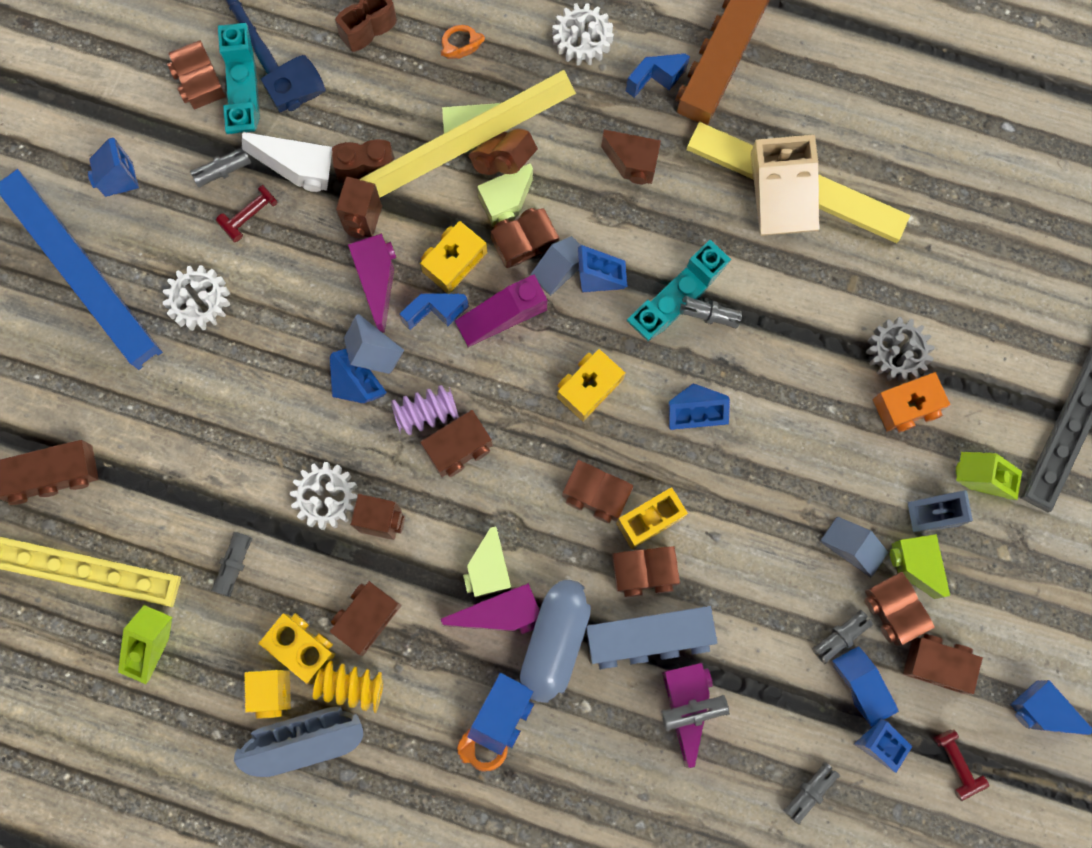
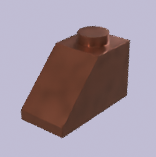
[601,129,661,185]

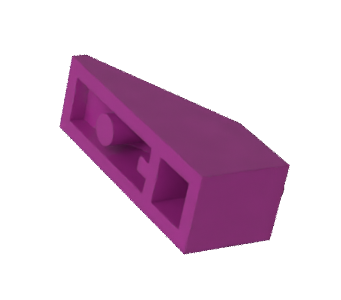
[348,233,397,333]
[455,274,548,347]
[441,583,540,635]
[662,663,713,768]

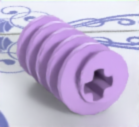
[391,385,459,435]

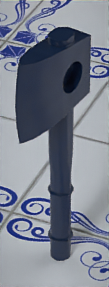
[226,0,326,113]

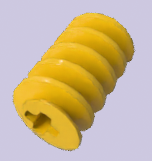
[313,661,384,713]

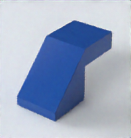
[626,53,690,98]
[399,294,469,330]
[832,646,899,727]

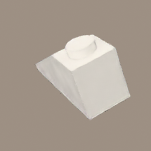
[242,132,332,192]

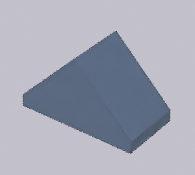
[530,236,581,296]
[344,314,404,374]
[907,490,973,532]
[820,517,889,578]

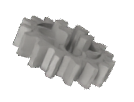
[866,317,935,383]

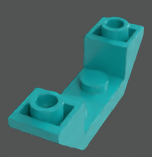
[218,23,260,134]
[627,240,731,341]

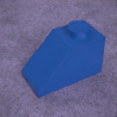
[88,137,139,197]
[1010,680,1092,735]

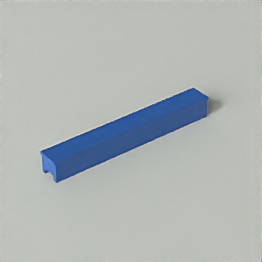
[0,169,163,370]

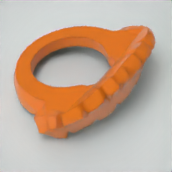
[441,25,485,59]
[457,728,508,772]

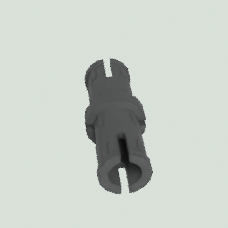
[190,147,252,188]
[680,296,742,329]
[211,532,253,597]
[812,610,873,664]
[661,695,730,731]
[783,762,840,825]

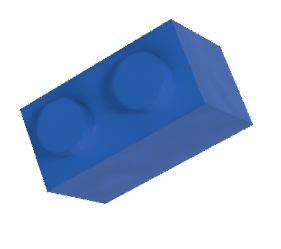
[467,673,534,755]

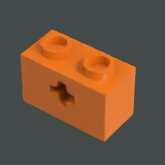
[872,372,951,433]

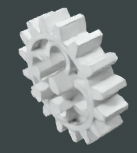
[552,3,614,65]
[163,265,230,331]
[290,462,358,530]

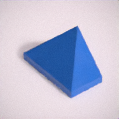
[578,245,627,293]
[330,349,387,403]
[669,383,730,430]
[854,719,912,773]

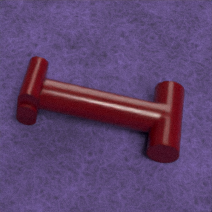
[215,185,278,242]
[933,729,990,802]

